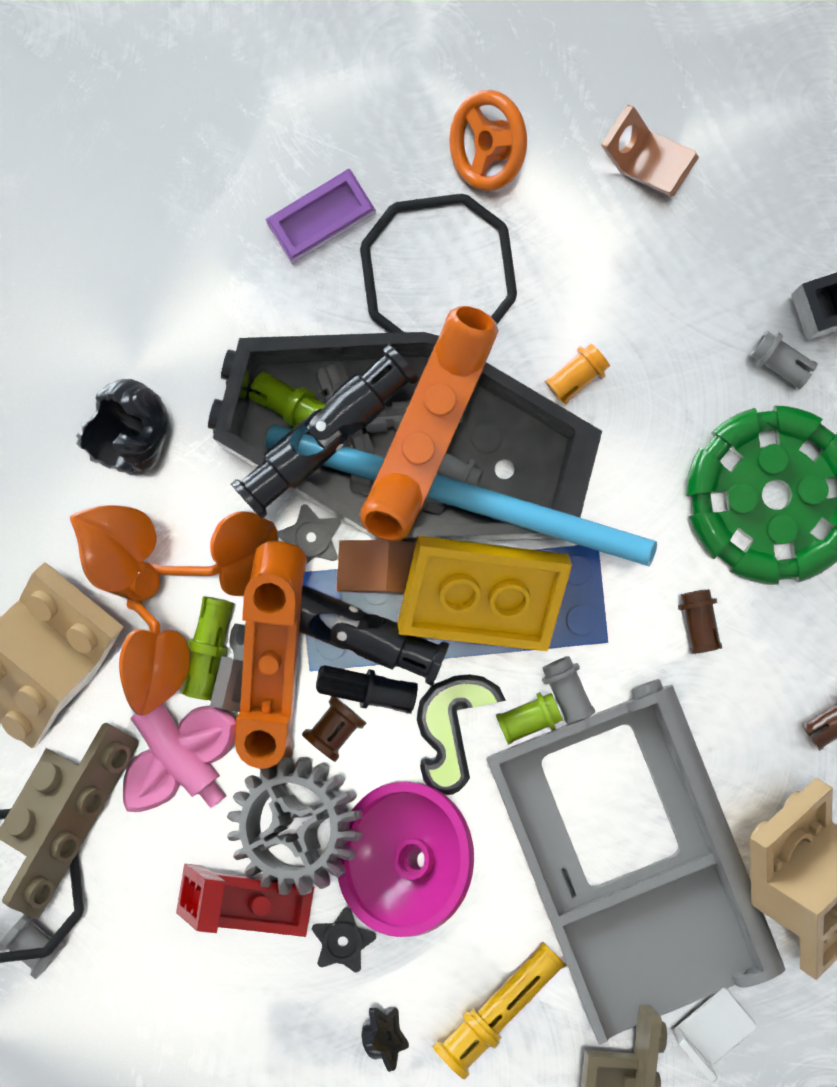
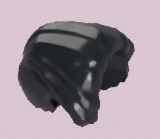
[76,379,170,476]

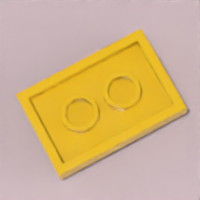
[397,536,572,652]

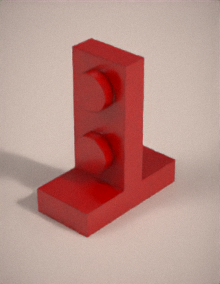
[176,863,314,937]

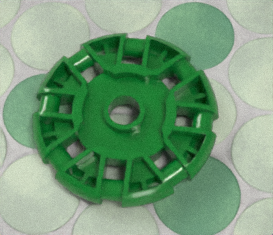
[686,405,837,585]

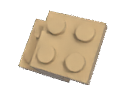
[0,562,124,749]
[749,778,837,980]

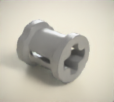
[0,914,66,980]

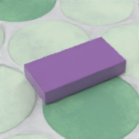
[265,168,376,264]

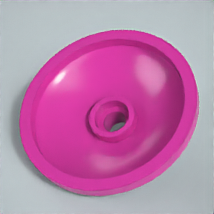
[337,782,474,937]

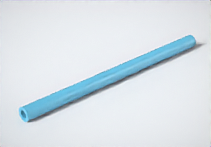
[266,424,657,567]

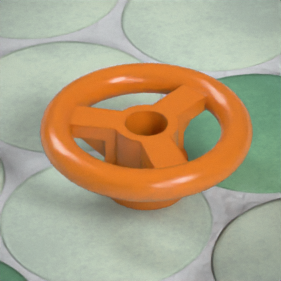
[449,90,527,191]

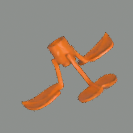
[70,505,278,716]

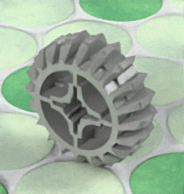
[226,757,363,895]

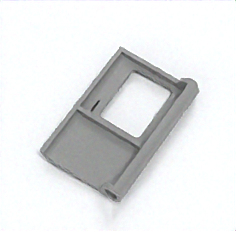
[486,679,786,1045]

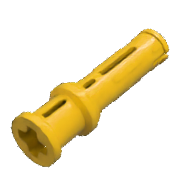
[432,942,566,1080]

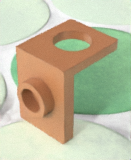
[601,105,699,197]

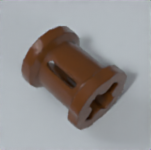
[301,696,367,762]

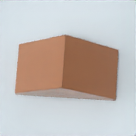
[336,539,416,595]

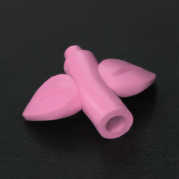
[123,704,236,812]

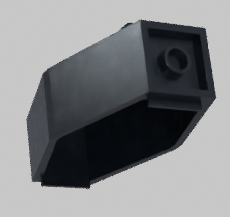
[208,332,602,543]

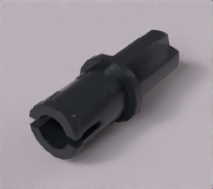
[315,665,418,714]

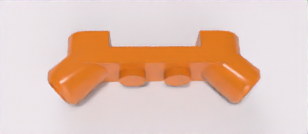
[359,306,499,542]
[235,541,307,769]

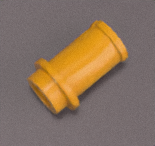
[545,343,610,405]

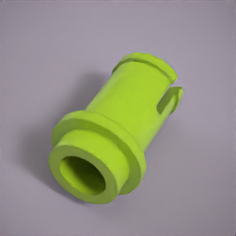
[496,692,563,745]

